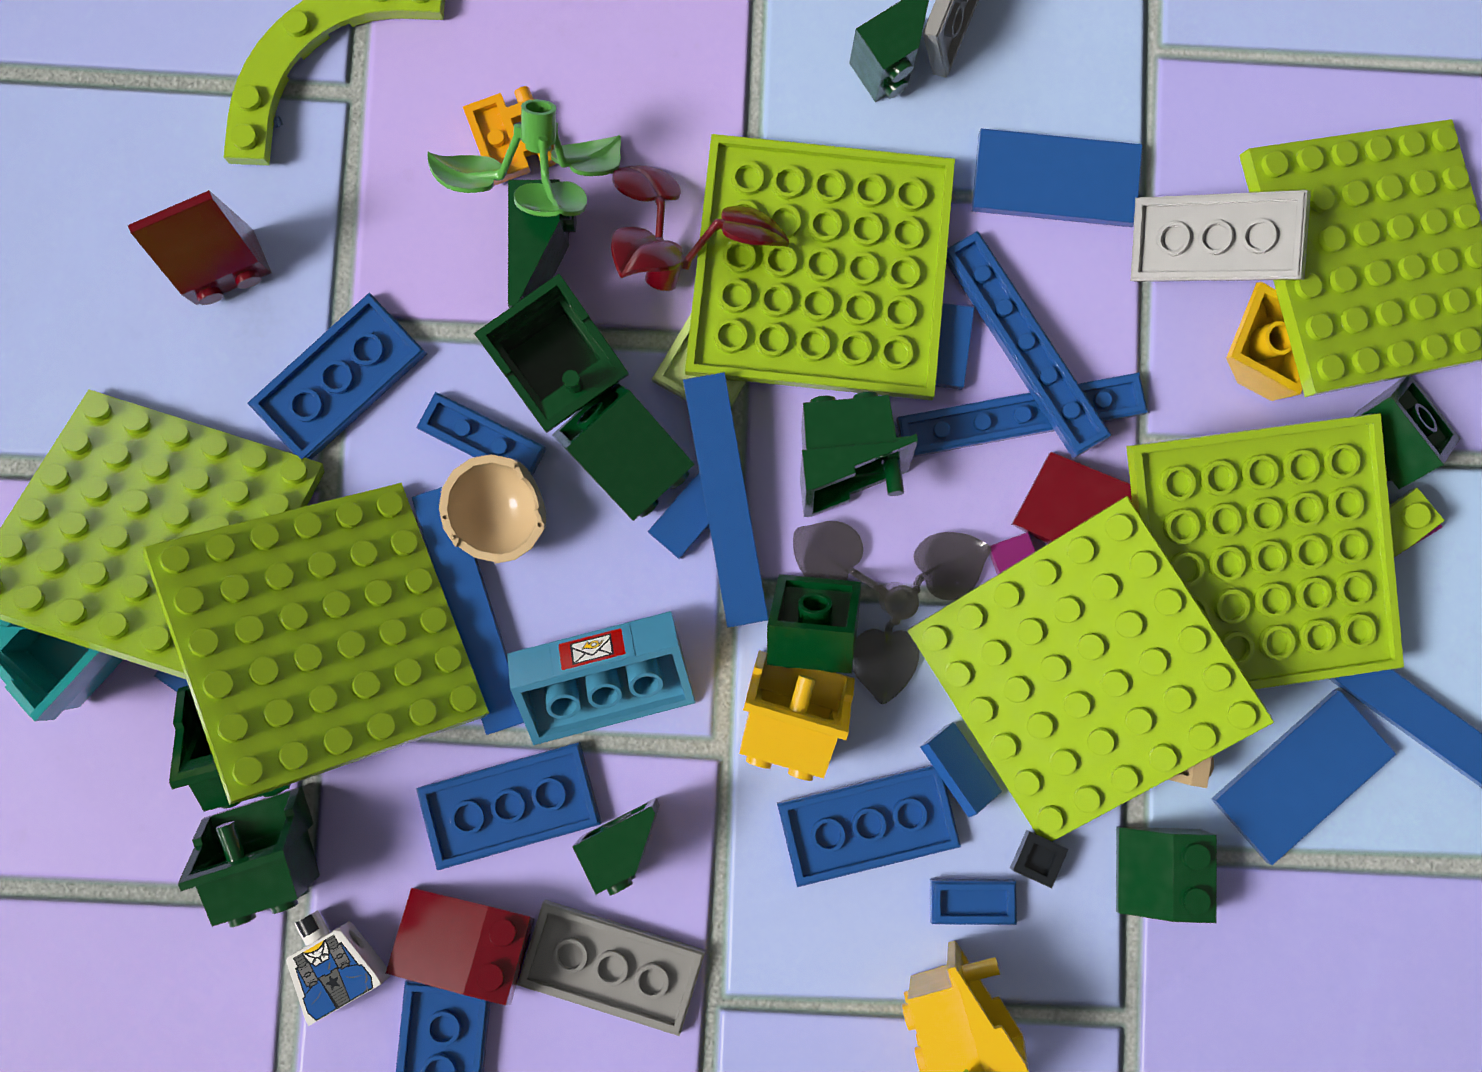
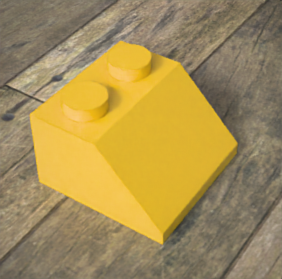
[1226,281,1303,401]

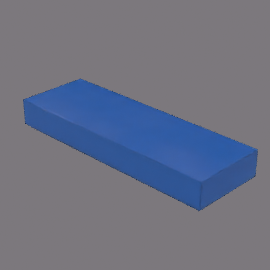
[416,392,547,477]

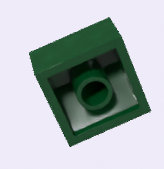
[849,0,929,102]
[1354,376,1461,490]
[767,574,862,674]
[572,798,660,896]
[1116,827,1217,923]

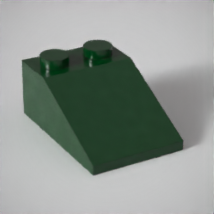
[508,179,577,308]

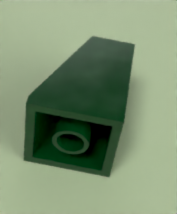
[552,383,695,521]

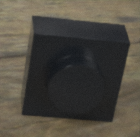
[1010,830,1069,889]

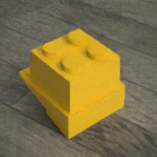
[739,650,855,781]
[902,940,1029,1072]

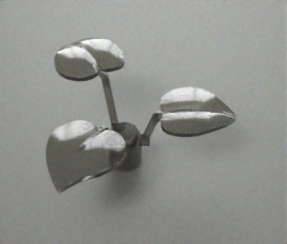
[793,521,991,704]

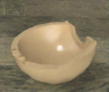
[439,454,546,564]

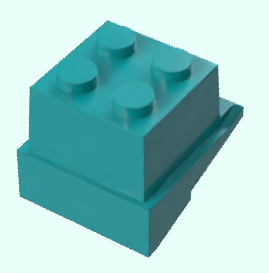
[0,620,124,722]

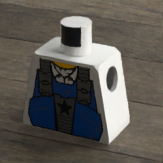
[287,910,391,1026]

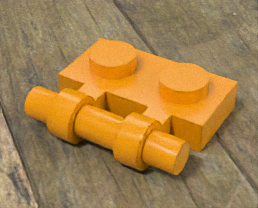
[462,86,556,186]

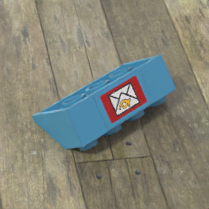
[507,611,695,745]

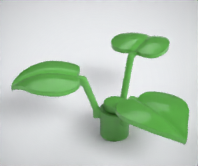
[427,99,621,217]

